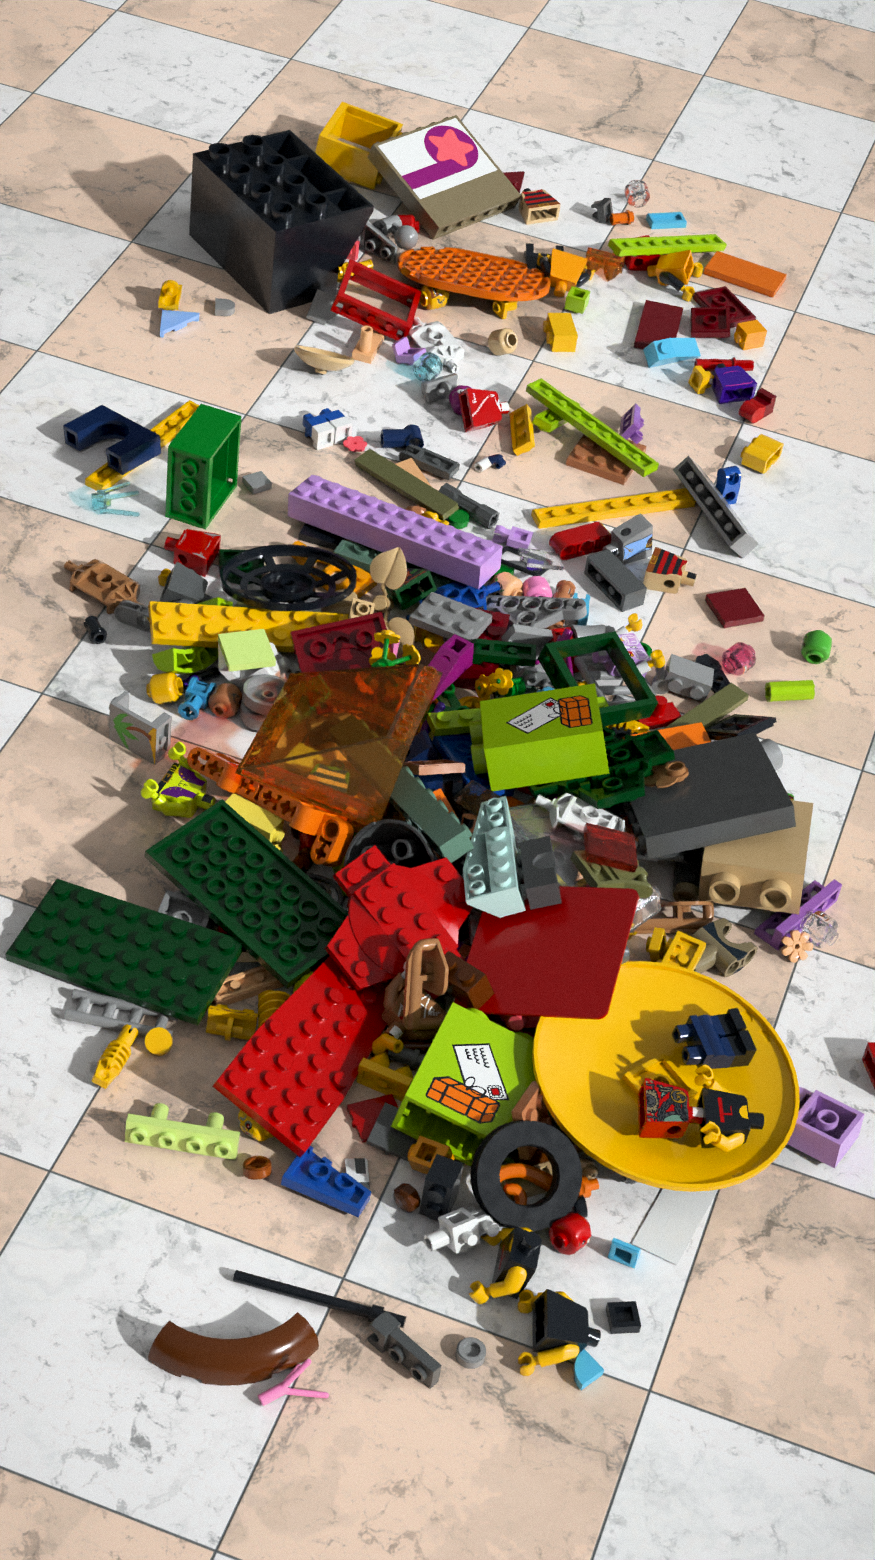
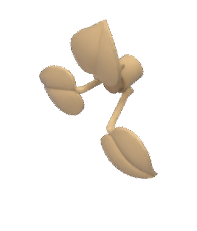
[321,547,414,654]

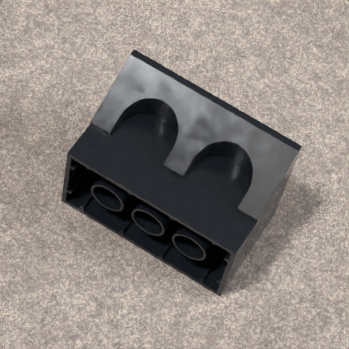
[189,130,374,314]

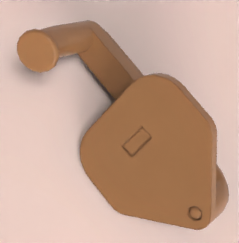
[630,897,714,934]
[402,938,449,1031]

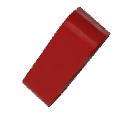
[549,522,611,560]

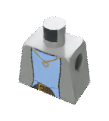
[603,513,653,565]

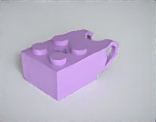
[787,1087,865,1168]

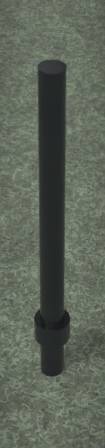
[233,1270,407,1328]

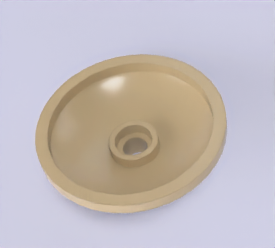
[294,345,355,374]

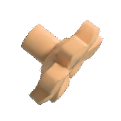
[781,930,813,963]

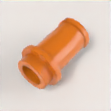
[610,210,634,225]

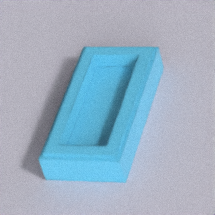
[646,212,687,229]

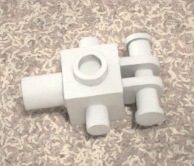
[424,1206,500,1254]

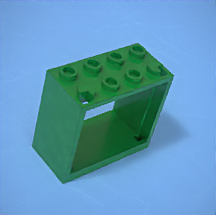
[165,404,242,530]

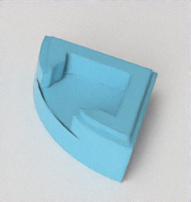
[574,1349,604,1390]

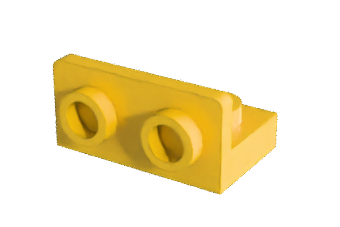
[657,931,706,971]

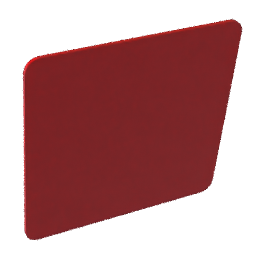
[454,886,639,1020]

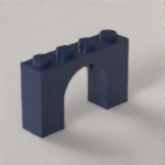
[63,405,161,475]

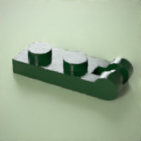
[471,639,536,667]

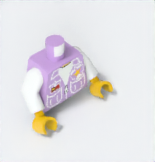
[592,613,665,678]

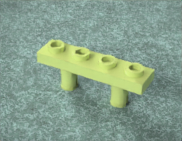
[125,1103,240,1160]

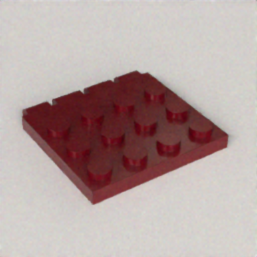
[290,612,401,719]

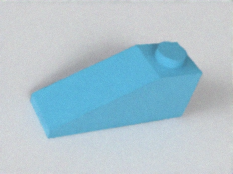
[643,338,701,368]

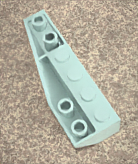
[463,796,526,918]

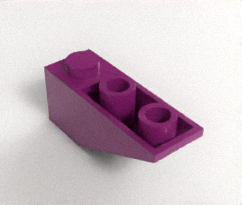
[412,634,474,703]

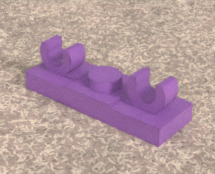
[619,403,644,444]

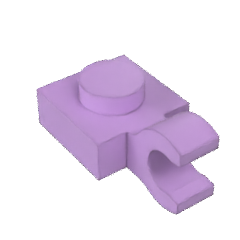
[492,525,533,552]

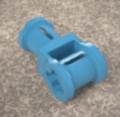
[178,676,217,720]

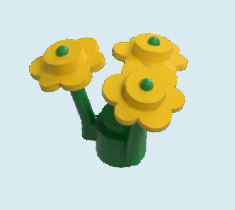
[475,668,526,701]

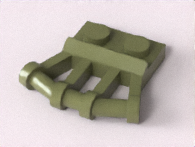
[570,841,653,898]

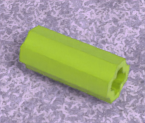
[765,680,815,702]

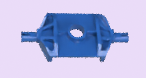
[406,581,500,621]

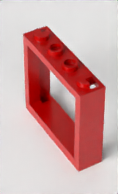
[330,259,422,341]

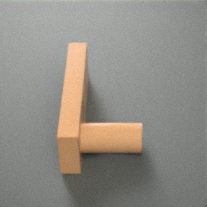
[352,326,386,364]

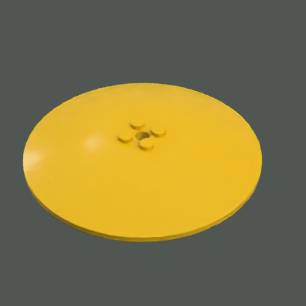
[532,961,800,1192]

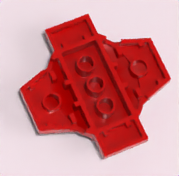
[325,845,473,1000]

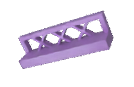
[754,879,842,950]

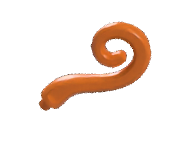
[499,1163,599,1205]

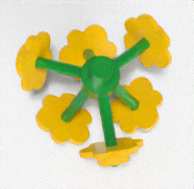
[355,630,421,699]

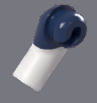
[474,454,506,473]

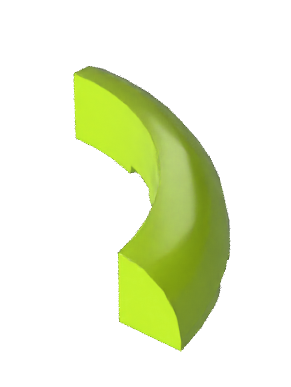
[152,597,233,674]

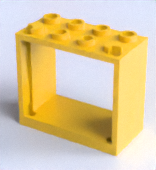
[315,102,403,190]

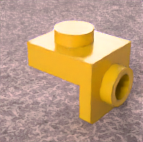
[646,927,667,962]

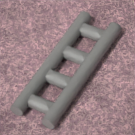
[64,989,178,1036]

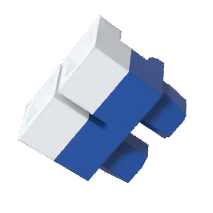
[302,408,353,450]

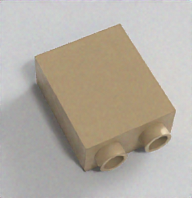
[698,800,813,914]

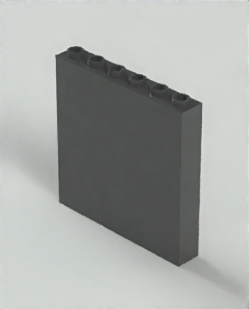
[622,733,796,859]

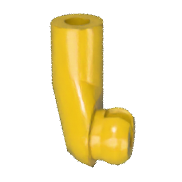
[371,1033,403,1056]

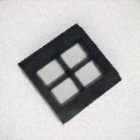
[705,714,777,741]

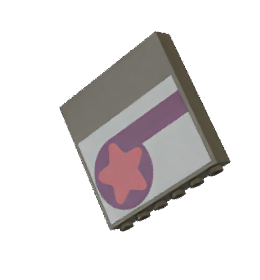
[368,115,521,240]

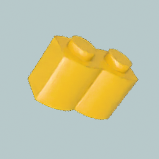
[740,434,784,474]

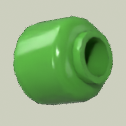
[801,630,832,664]

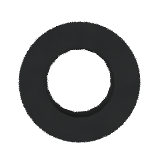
[470,1120,582,1231]

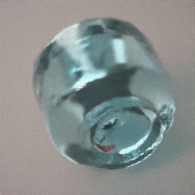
[413,352,443,382]

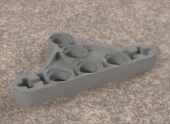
[479,595,587,629]

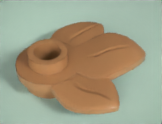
[645,761,689,788]

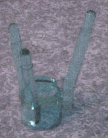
[91,481,140,517]

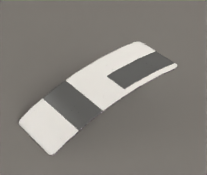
[345,1158,370,1202]

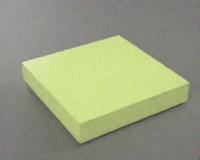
[218,629,276,672]

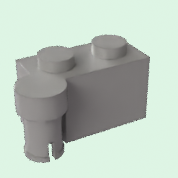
[651,654,714,702]

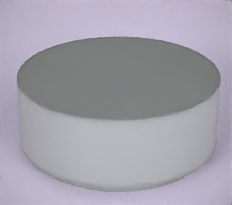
[455,1337,486,1369]

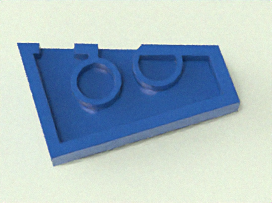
[281,1146,371,1217]

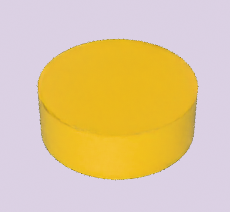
[145,1027,173,1056]

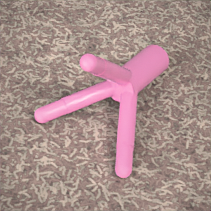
[257,1359,329,1406]

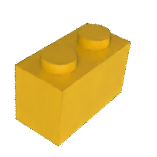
[543,313,578,352]

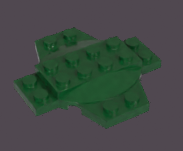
[527,725,675,809]

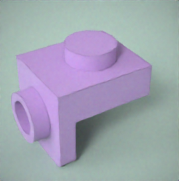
[392,337,427,365]

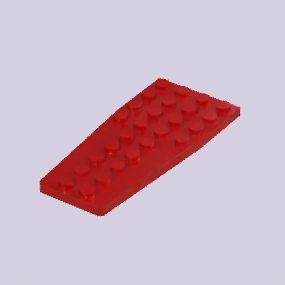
[212,956,392,1157]

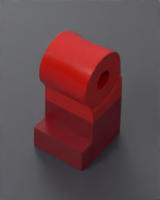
[739,388,777,423]

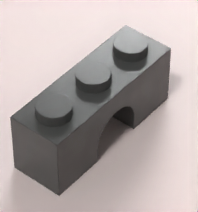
[516,836,562,910]

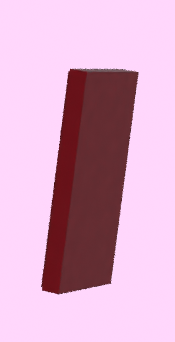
[634,300,683,349]

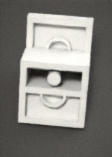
[218,642,292,693]

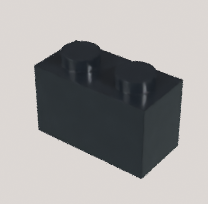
[419,1154,464,1220]

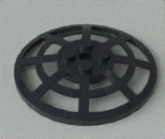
[219,544,357,611]

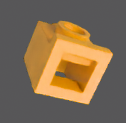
[407,1136,455,1174]

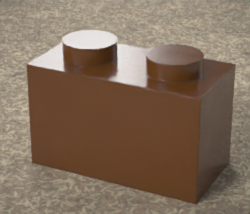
[445,951,494,1009]

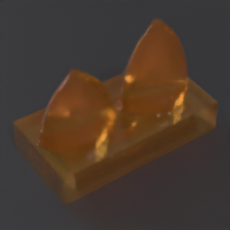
[586,247,625,281]

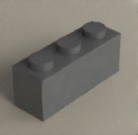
[584,549,647,612]

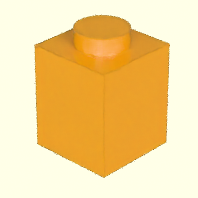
[734,320,767,350]

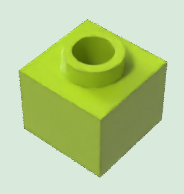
[564,286,590,314]

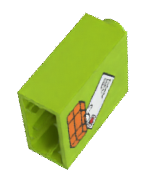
[469,683,609,792]
[391,1002,536,1166]

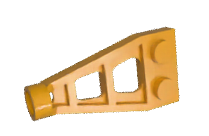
[290,541,377,599]

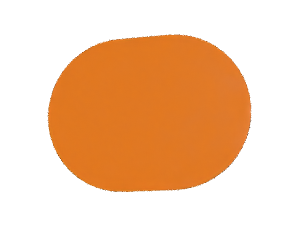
[397,246,551,301]

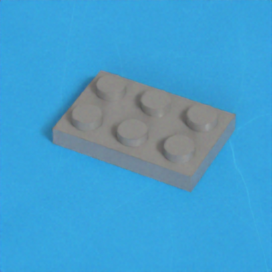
[409,592,492,642]

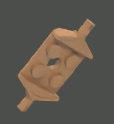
[64,559,142,614]

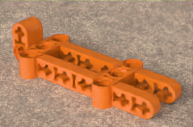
[187,747,354,867]

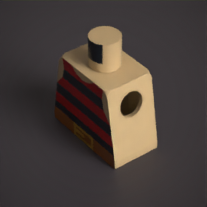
[518,188,561,225]
[643,547,697,594]

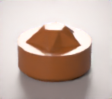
[243,1156,272,1180]

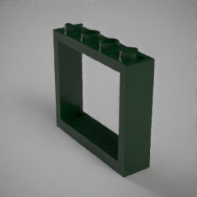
[538,631,658,726]

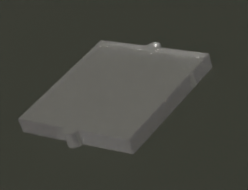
[518,548,564,570]

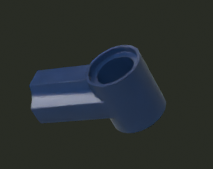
[380,424,424,448]

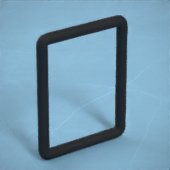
[501,546,552,576]

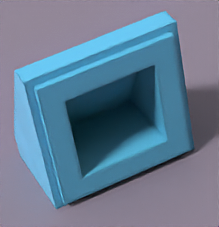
[608,1238,641,1268]

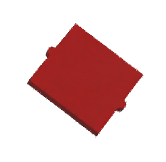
[347,1094,398,1143]

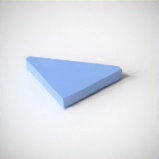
[160,310,199,338]

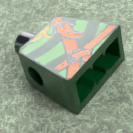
[385,568,437,611]

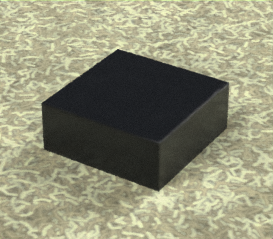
[606,1301,641,1334]

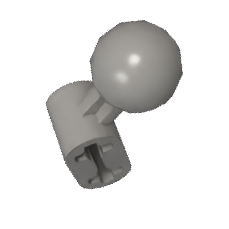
[373,214,418,250]

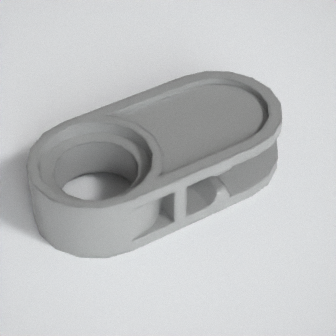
[114,600,151,632]

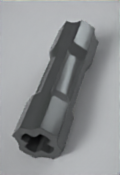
[439,483,500,529]

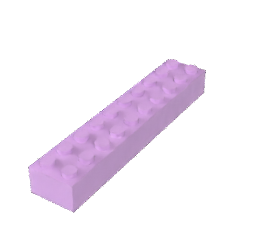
[288,475,502,589]

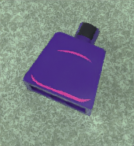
[711,363,757,404]

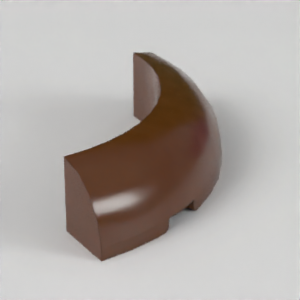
[148,1312,319,1386]

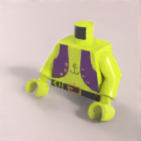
[141,742,216,818]

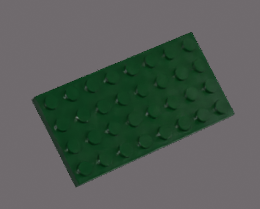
[145,799,348,989]
[6,879,244,1026]

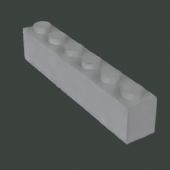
[673,456,758,558]

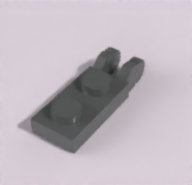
[399,444,460,480]

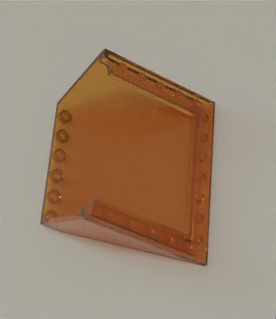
[236,664,443,826]

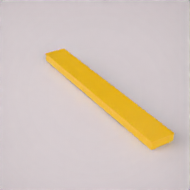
[85,400,199,493]
[531,488,696,529]

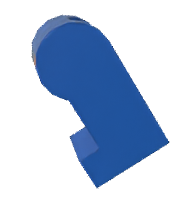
[716,466,741,505]

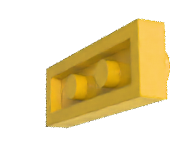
[509,404,535,456]

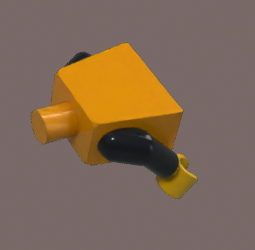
[537,248,595,297]
[647,250,703,302]

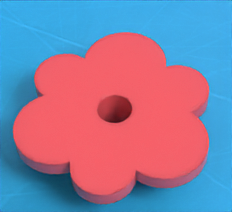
[343,436,367,452]

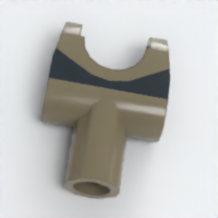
[692,918,758,977]

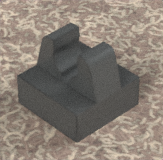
[591,198,613,223]

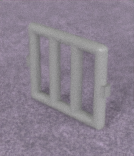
[574,656,657,706]

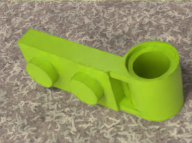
[532,397,580,433]

